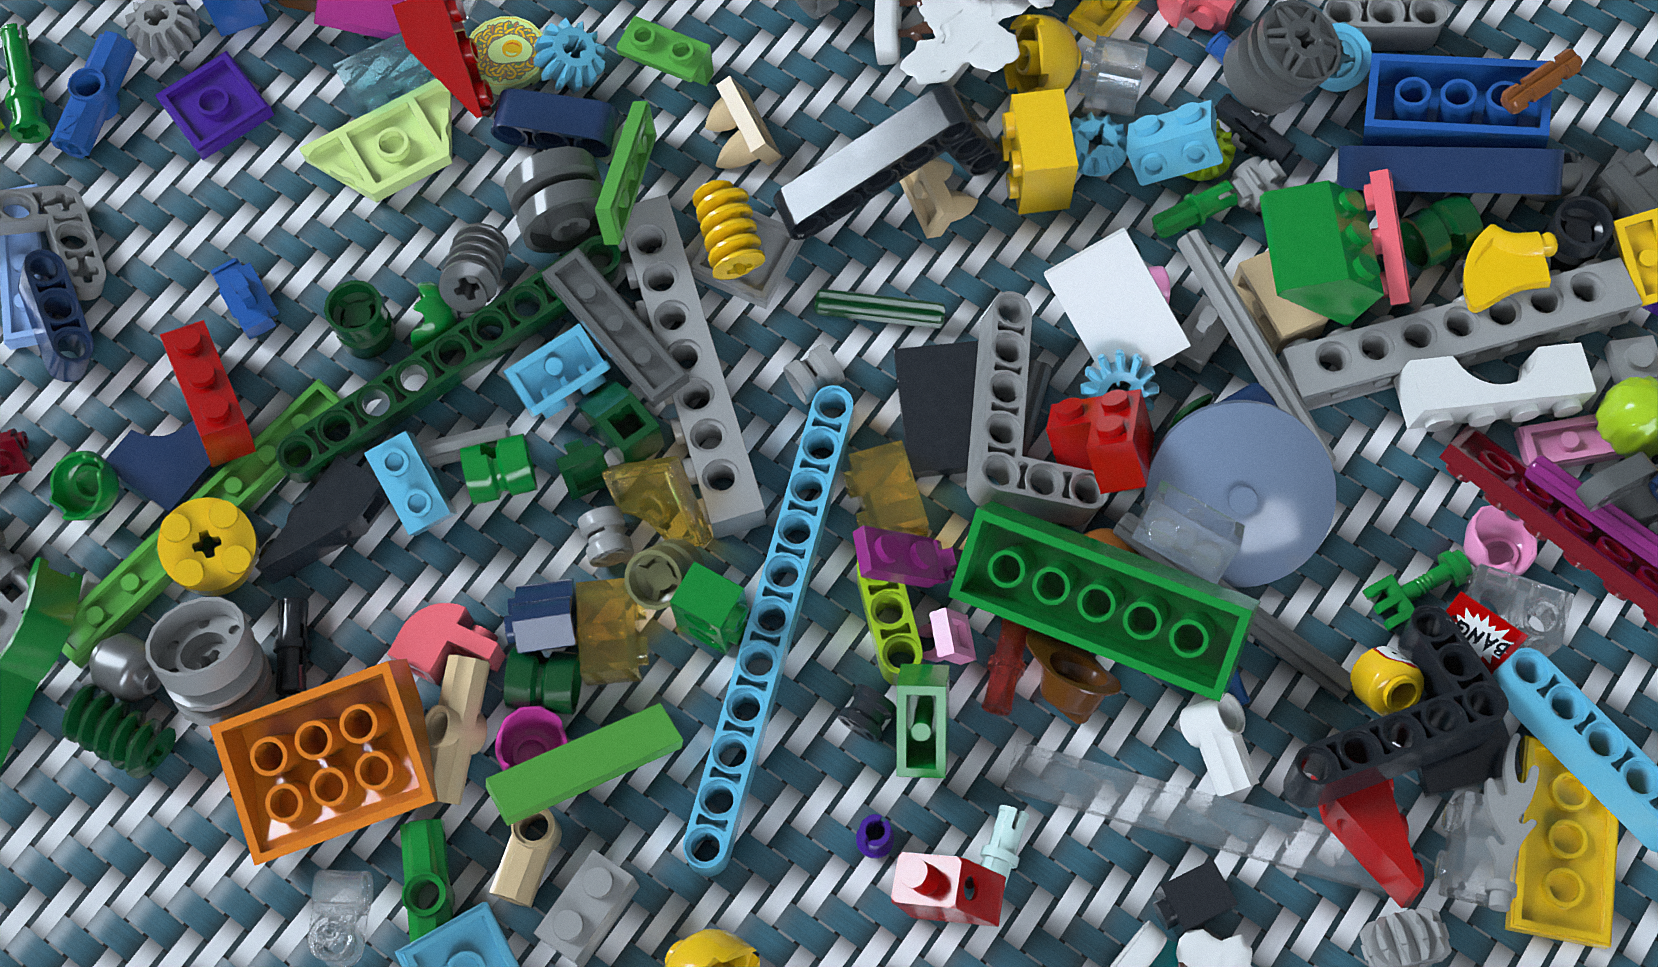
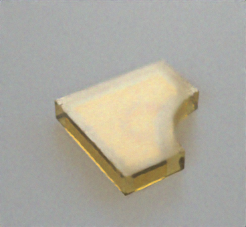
[602,456,713,547]

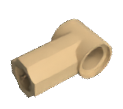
[489,808,562,908]

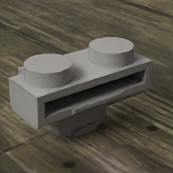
[1174,294,1229,374]

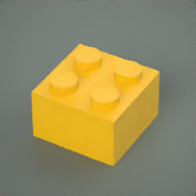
[999,88,1078,215]

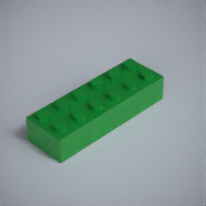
[949,501,1261,702]

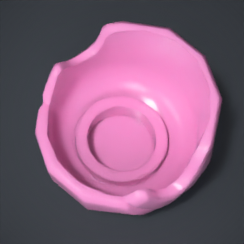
[1463,505,1537,579]

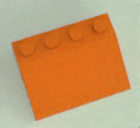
[209,658,438,866]

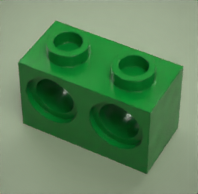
[669,561,749,655]

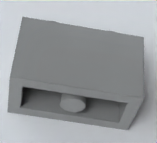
[534,849,640,967]

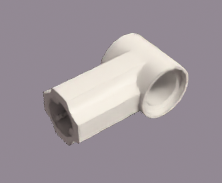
[1180,693,1260,797]

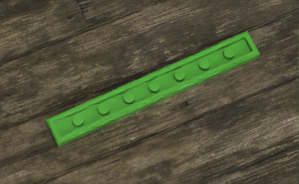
[62,378,342,669]

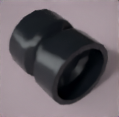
[1540,196,1614,273]

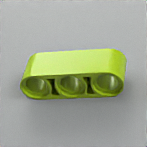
[857,560,923,686]

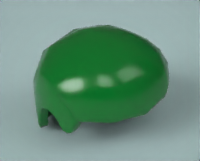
[411,281,458,353]
[49,451,120,521]

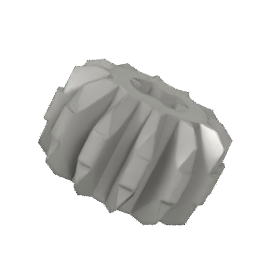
[125,0,201,64]
[1359,907,1452,967]

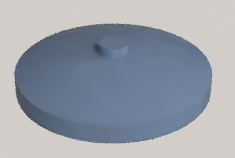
[1144,400,1336,587]

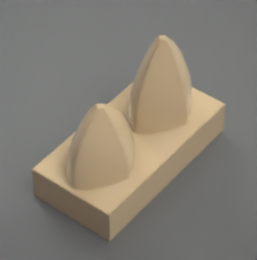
[705,76,782,169]
[899,157,978,239]

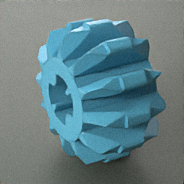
[533,18,606,94]
[1080,349,1159,411]

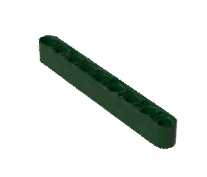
[276,236,620,483]

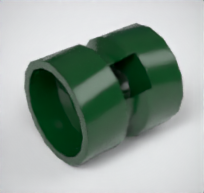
[1399,193,1483,270]
[324,280,396,359]
[504,647,583,715]

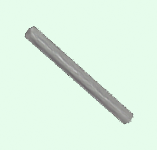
[1177,229,1336,464]

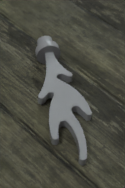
[1484,733,1539,912]

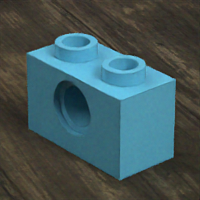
[364,431,458,536]

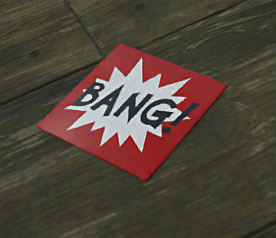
[1446,591,1528,674]

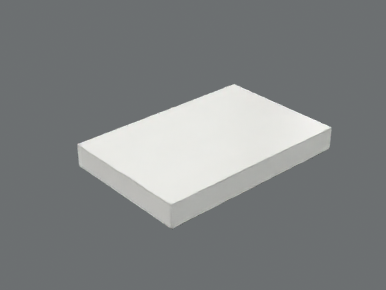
[1044,227,1191,389]

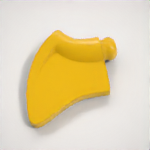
[1463,224,1558,313]

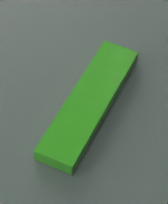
[595,101,657,245]
[486,703,683,826]

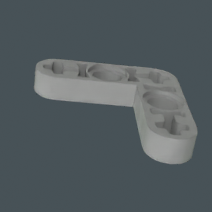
[0,185,106,300]

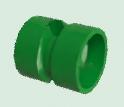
[460,433,538,505]

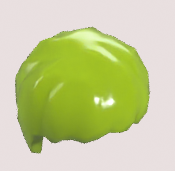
[1595,376,1658,459]

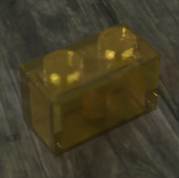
[843,440,929,537]
[576,578,650,686]

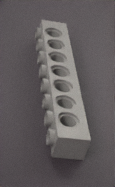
[618,194,767,540]
[1278,257,1643,411]

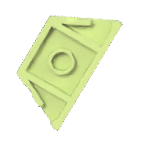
[299,78,452,203]

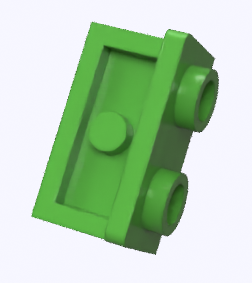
[616,16,714,86]

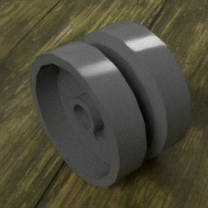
[503,146,603,254]

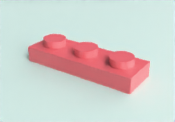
[1364,169,1413,307]

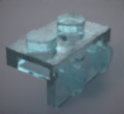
[333,32,434,114]

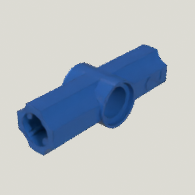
[50,31,137,159]

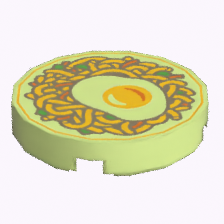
[469,16,544,95]

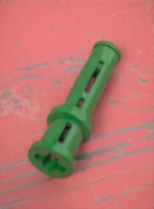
[0,23,51,144]

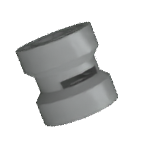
[783,344,845,405]
[577,506,634,567]

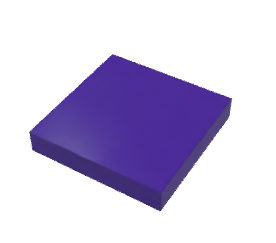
[155,51,274,160]

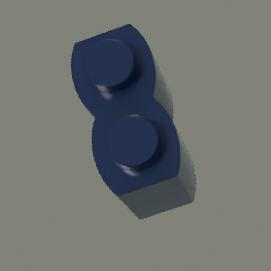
[504,578,580,654]

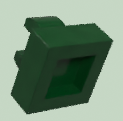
[556,438,614,501]

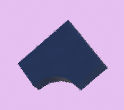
[106,420,218,514]

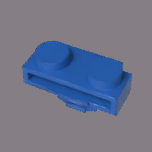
[211,258,279,340]

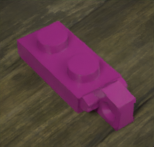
[852,525,963,588]

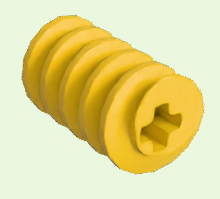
[692,180,765,280]

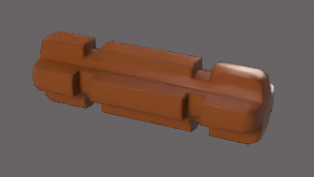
[1500,48,1583,114]

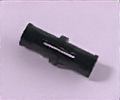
[1215,93,1296,166]
[273,597,312,696]

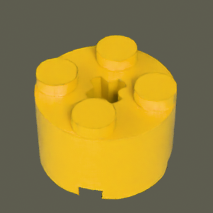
[157,497,259,596]

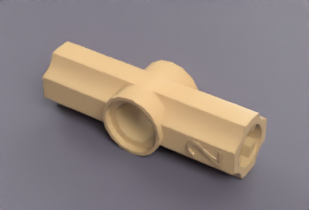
[425,654,491,805]

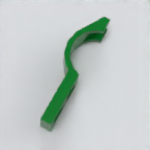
[0,557,83,770]

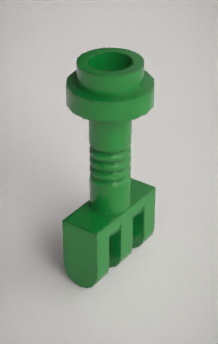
[1362,549,1473,632]

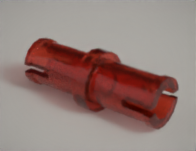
[981,618,1031,716]

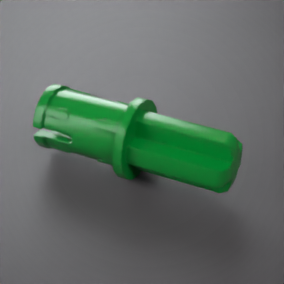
[1152,180,1238,239]

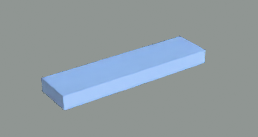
[0,183,52,350]

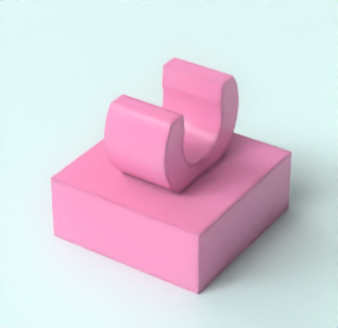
[917,607,977,665]

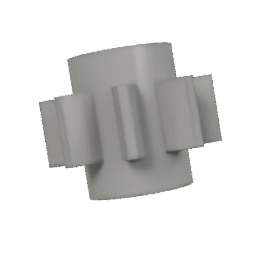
[1229,156,1287,211]

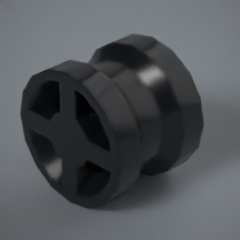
[838,684,897,743]

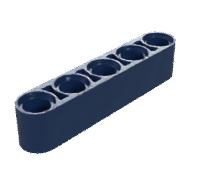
[1336,146,1565,195]

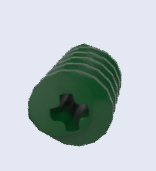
[62,683,176,779]

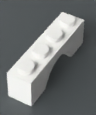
[1393,342,1597,432]

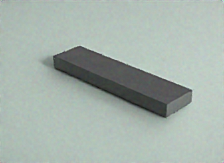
[542,248,690,408]

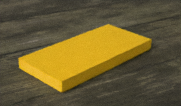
[1505,735,1619,949]

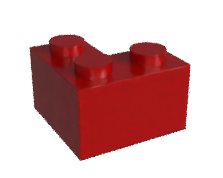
[1046,389,1155,494]

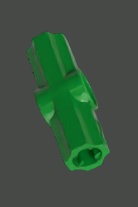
[400,819,455,943]

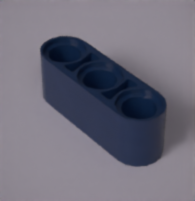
[491,88,620,158]
[18,249,94,382]

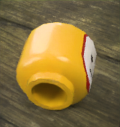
[1350,646,1424,716]

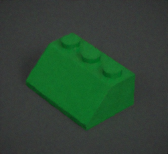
[1259,180,1384,326]

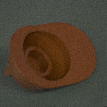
[1026,630,1122,724]

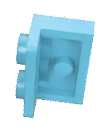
[1126,100,1223,186]
[503,323,611,419]

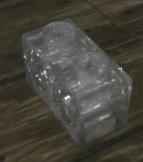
[1463,563,1574,658]

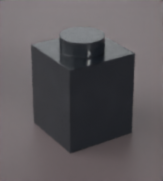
[1153,859,1238,938]

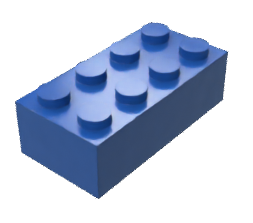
[1362,53,1552,149]

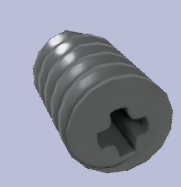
[438,223,509,313]

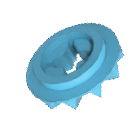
[1318,22,1372,92]
[1071,111,1128,176]

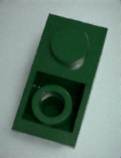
[575,378,665,472]

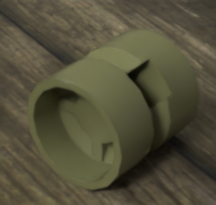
[625,538,705,610]

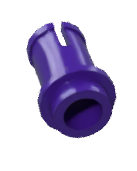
[856,814,894,859]

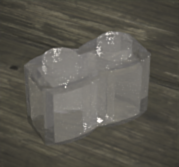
[1077,35,1149,117]

